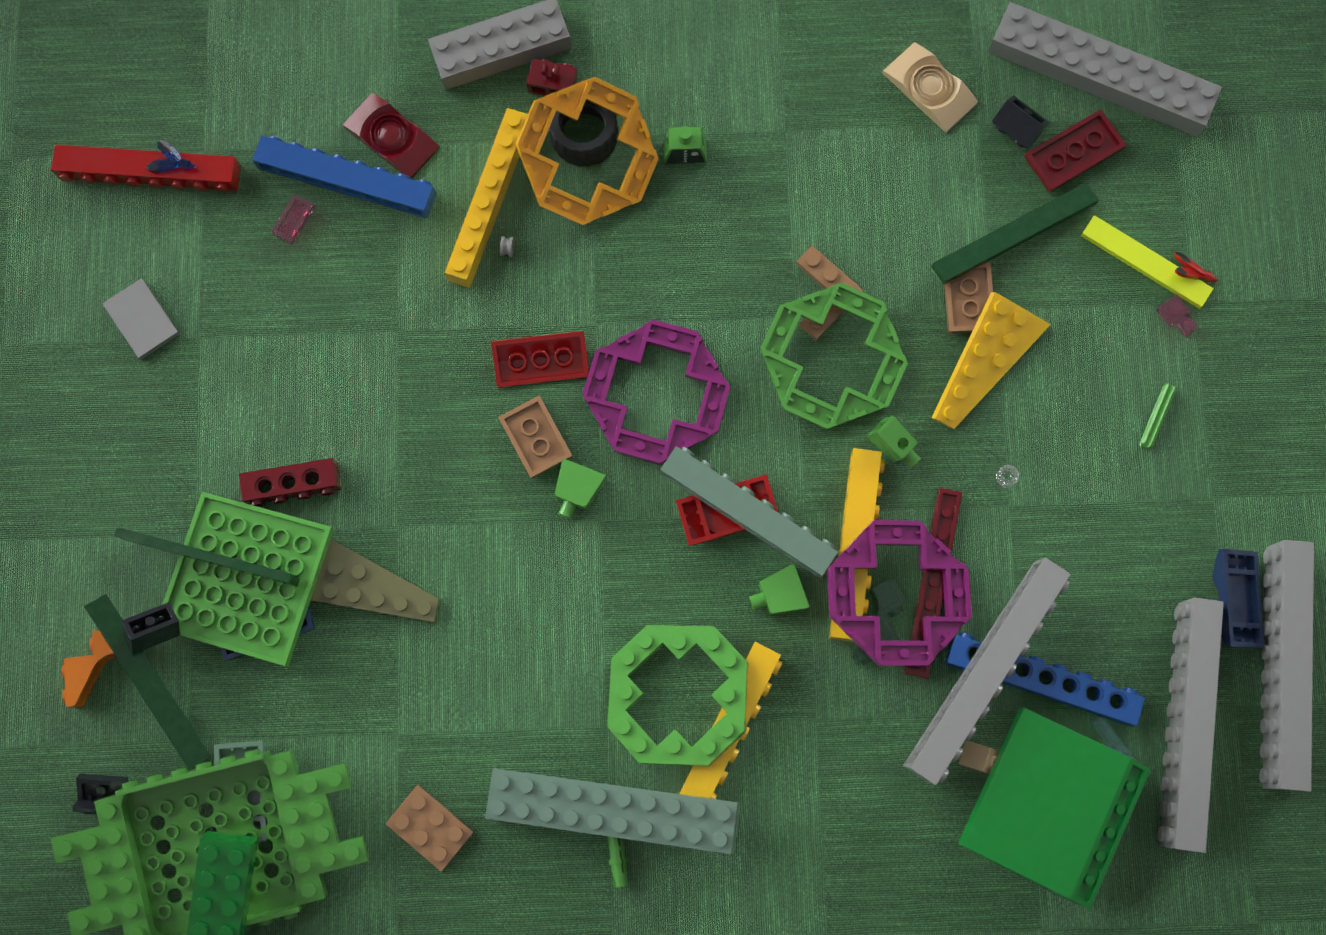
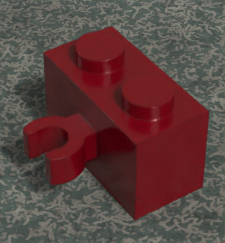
[526,59,578,96]

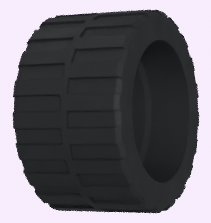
[549,100,618,167]

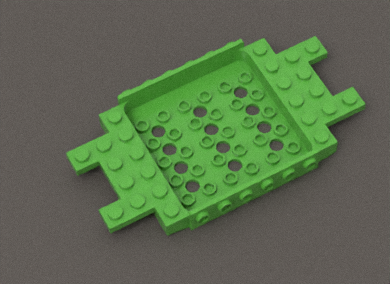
[50,749,369,935]

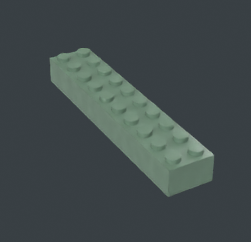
[485,768,740,854]

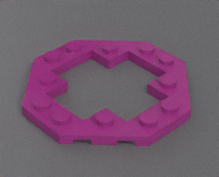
[583,320,730,465]
[827,520,972,666]

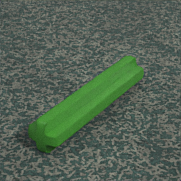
[1139,384,1177,449]

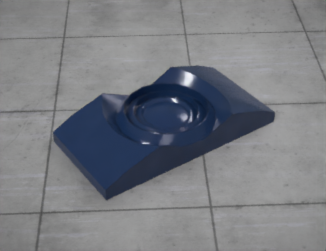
[1212,549,1265,648]

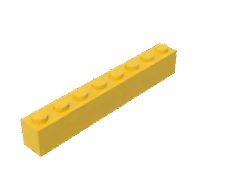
[445,108,528,288]
[829,448,885,642]
[679,642,783,799]

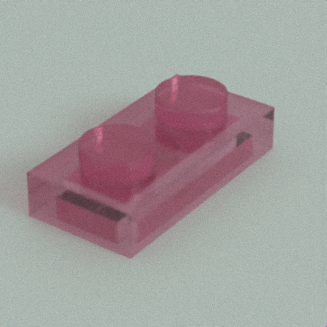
[271,194,315,245]

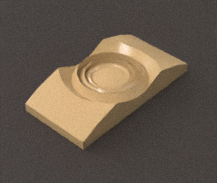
[882,42,978,133]

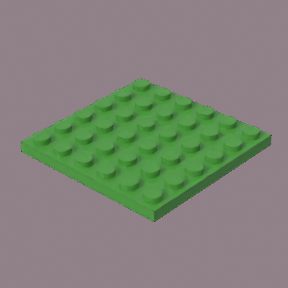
[162,492,334,667]

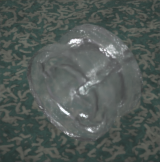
[996,465,1019,488]

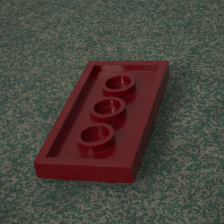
[1024,109,1127,193]

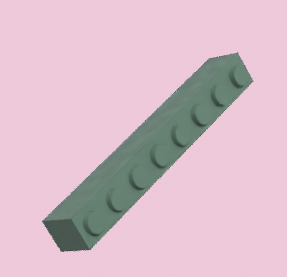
[660,446,838,578]

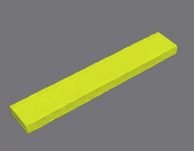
[1081,215,1214,309]

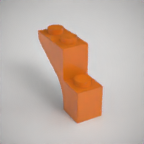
[61,630,116,708]

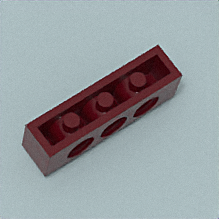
[239,458,341,507]

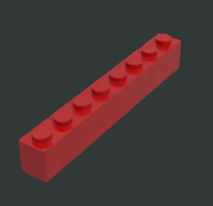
[51,145,241,193]

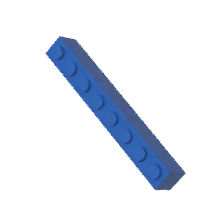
[252,135,436,219]

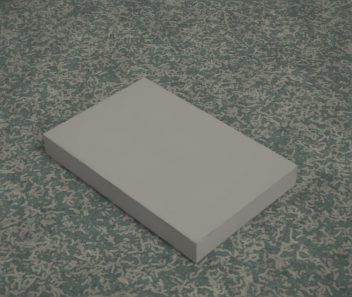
[102,278,180,360]

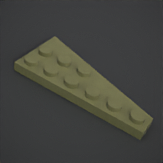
[311,540,440,623]

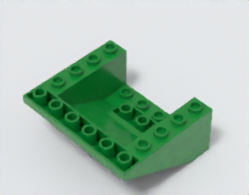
[958,707,1151,910]

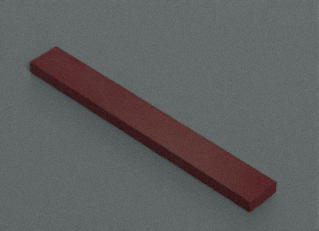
[904,488,963,679]

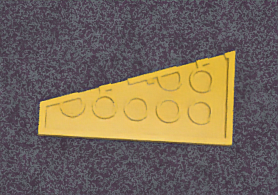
[932,292,1051,429]

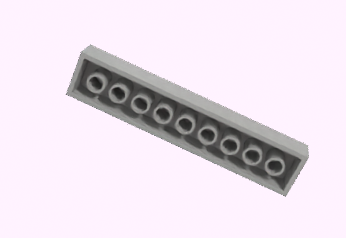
[988,2,1222,137]
[1259,540,1314,792]
[903,557,1071,785]
[1157,598,1223,853]

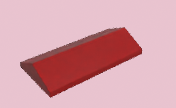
[491,330,589,387]

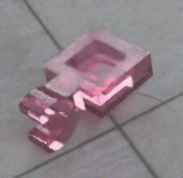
[1156,294,1197,336]

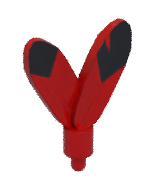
[1174,252,1218,283]

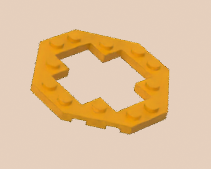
[516,77,659,225]

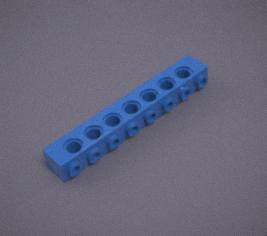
[944,632,1145,727]

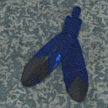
[146,140,195,173]

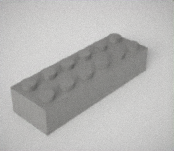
[428,0,572,90]

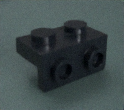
[72,773,129,815]

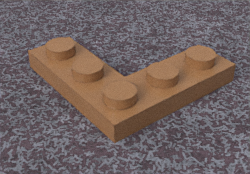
[796,246,863,341]

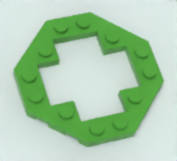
[760,282,908,430]
[607,625,748,766]

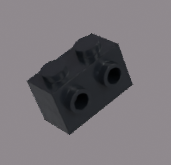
[992,95,1050,149]
[121,602,180,654]

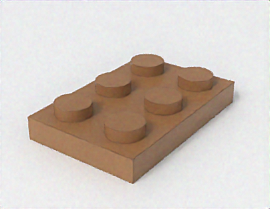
[944,263,993,334]
[498,395,573,480]
[385,785,474,872]

